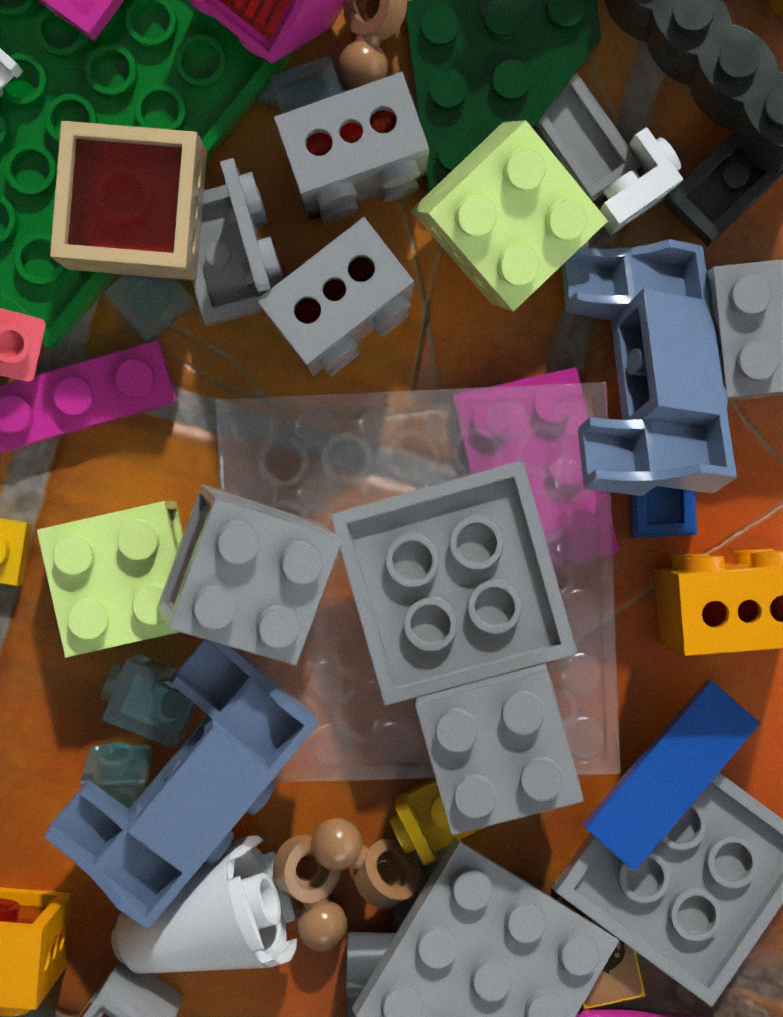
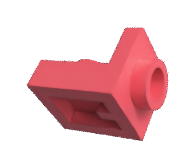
[0,308,46,382]

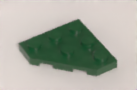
[405,0,601,193]

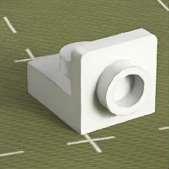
[600,127,683,236]

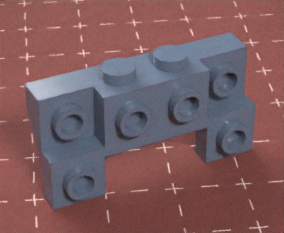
[561,239,737,496]
[44,639,319,930]

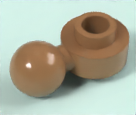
[338,0,407,89]
[311,818,421,909]
[273,834,348,951]

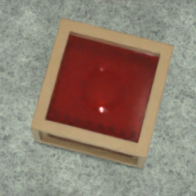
[50,121,207,280]

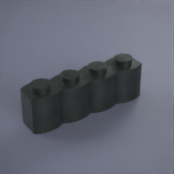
[605,0,783,174]

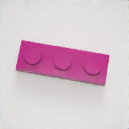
[0,340,179,455]

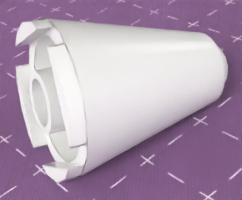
[111,835,297,974]

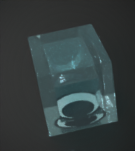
[100,654,197,749]

